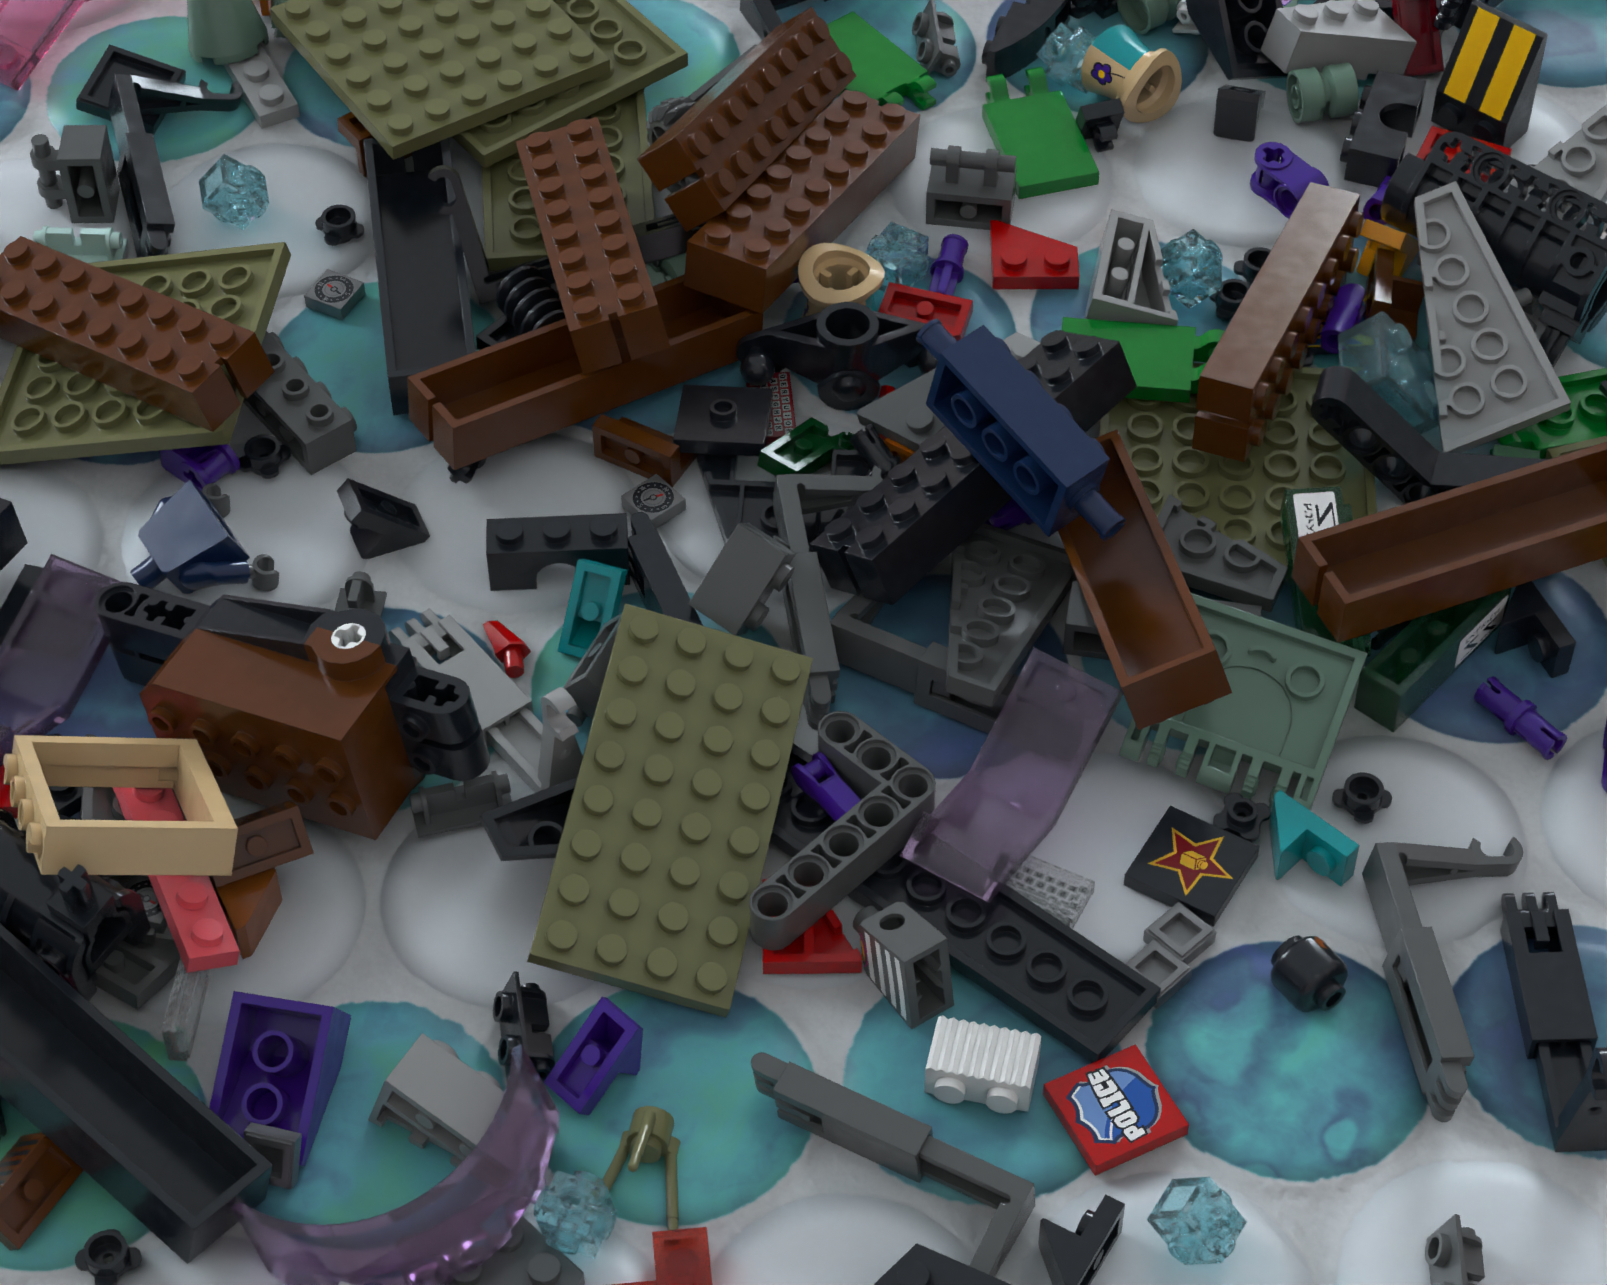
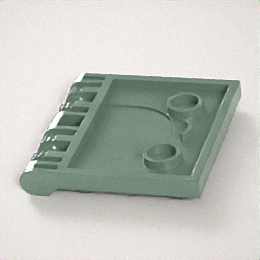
[1119,593,1368,811]

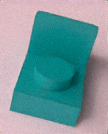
[558,559,628,658]
[1269,790,1359,886]

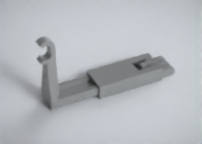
[389,609,583,793]

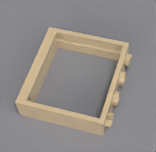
[3,735,238,876]

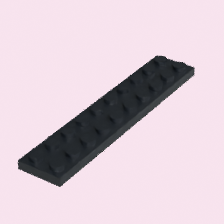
[770,743,1161,1063]

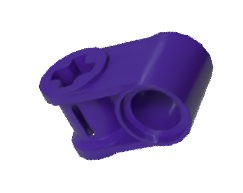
[1250,142,1329,219]
[158,444,240,492]

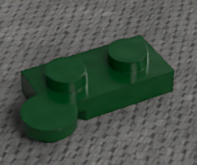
[757,417,856,478]

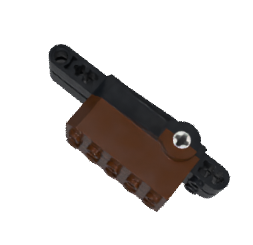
[94,582,490,840]

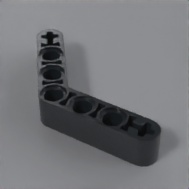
[1310,366,1549,504]

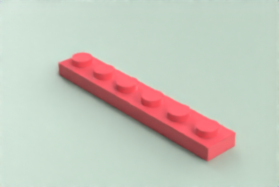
[112,787,240,973]

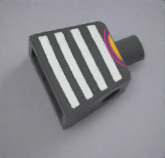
[853,902,954,1029]

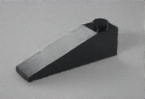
[479,777,577,861]

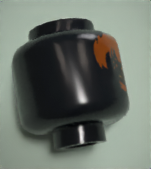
[1271,935,1348,1012]

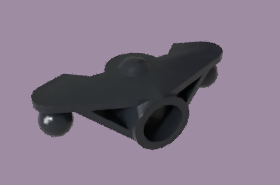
[736,302,937,411]

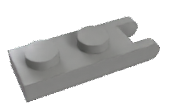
[224,43,300,129]

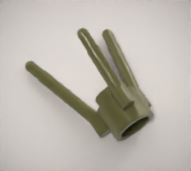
[588,1106,681,1240]

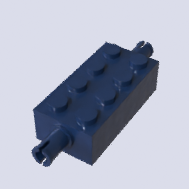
[916,319,1126,541]

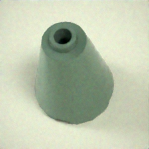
[187,0,269,65]

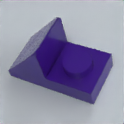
[544,997,643,1115]

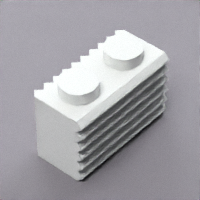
[924,1015,1042,1114]

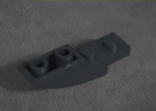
[982,0,1072,82]

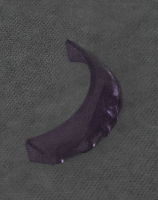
[231,1044,559,1285]

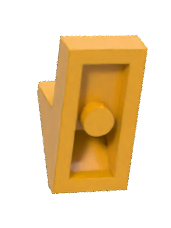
[1357,219,1419,277]

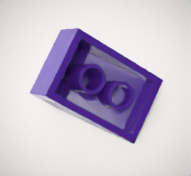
[209,991,352,1166]

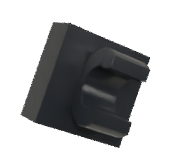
[1075,98,1125,152]

